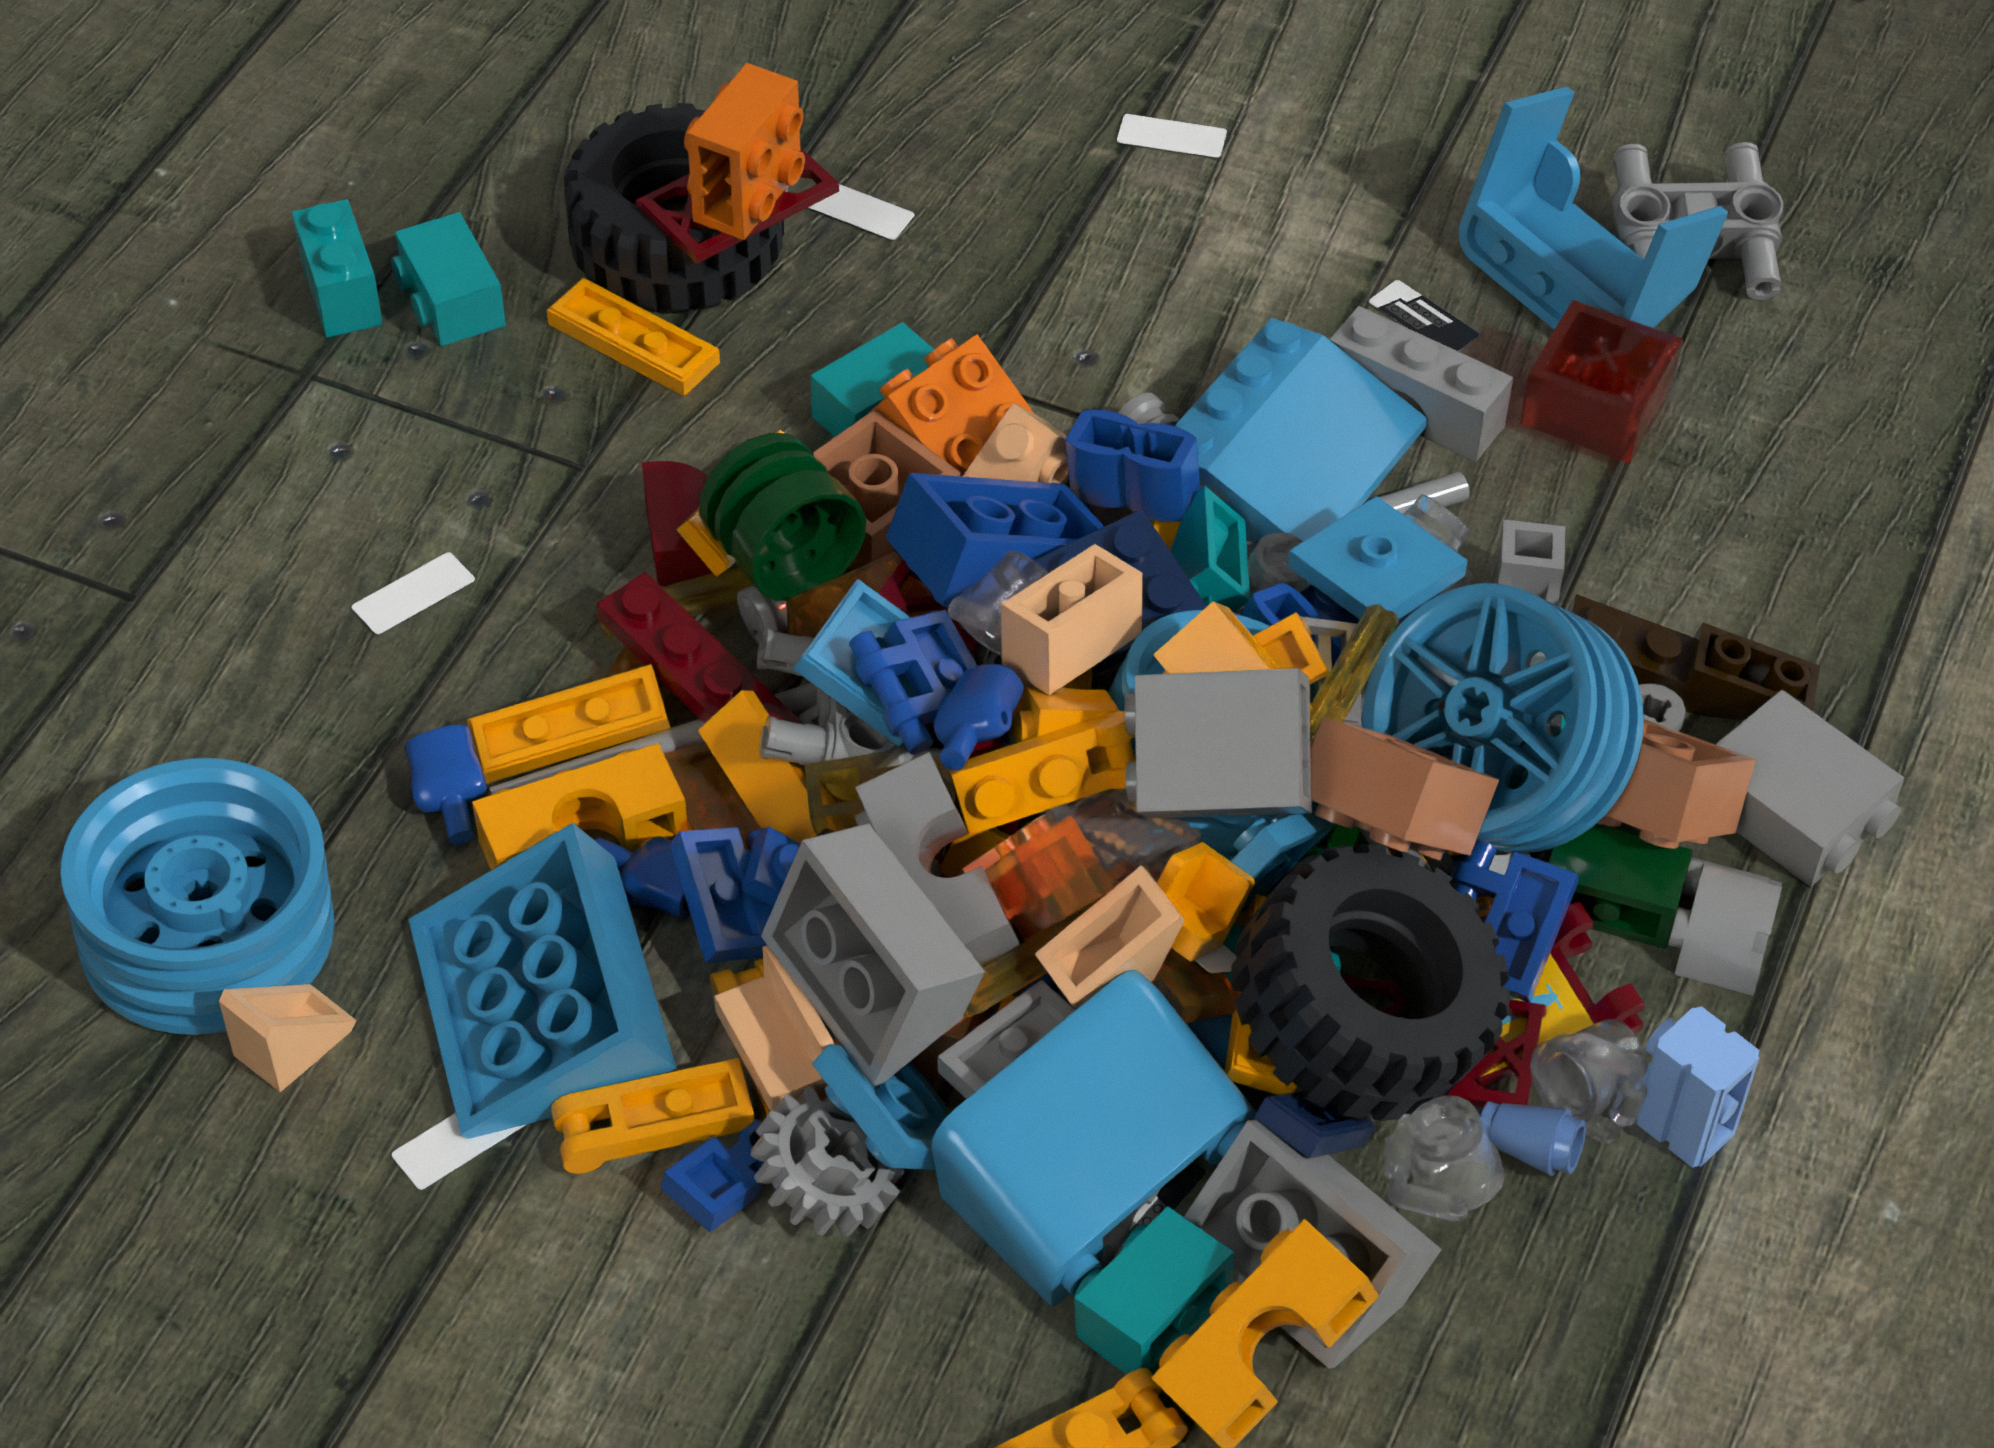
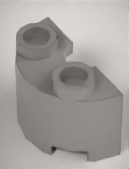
[1668,857,1782,996]

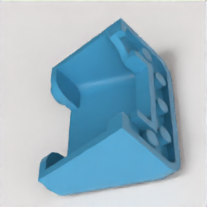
[931,970,1257,1308]

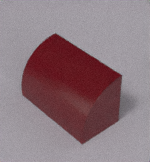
[642,461,731,592]

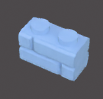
[1635,1006,1760,1168]

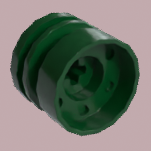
[699,433,866,601]

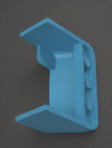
[1458,86,1729,363]

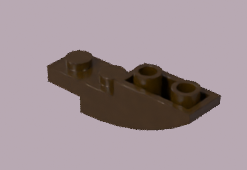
[1567,594,1820,720]

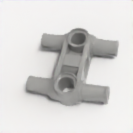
[1611,142,1784,300]
[757,628,953,798]

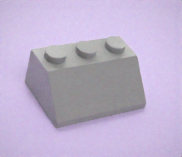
[761,823,985,1086]
[1184,1120,1442,1369]

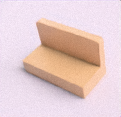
[714,945,834,1111]

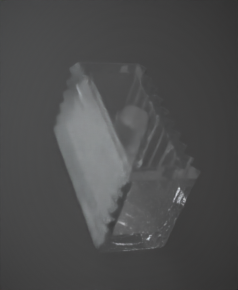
[1045,789,1201,892]

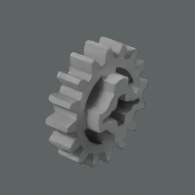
[750,1087,904,1237]

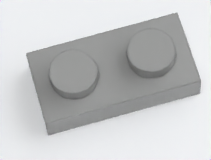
[938,980,1075,1099]

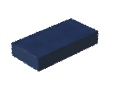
[1254,1091,1376,1158]

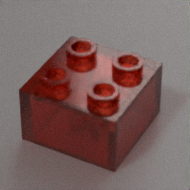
[1520,300,1683,464]

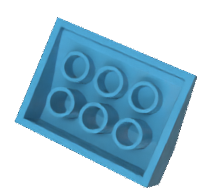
[1175,318,1427,556]
[408,823,676,1139]

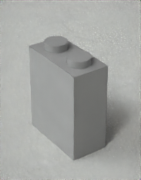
[1124,668,1312,819]
[1715,690,1904,888]

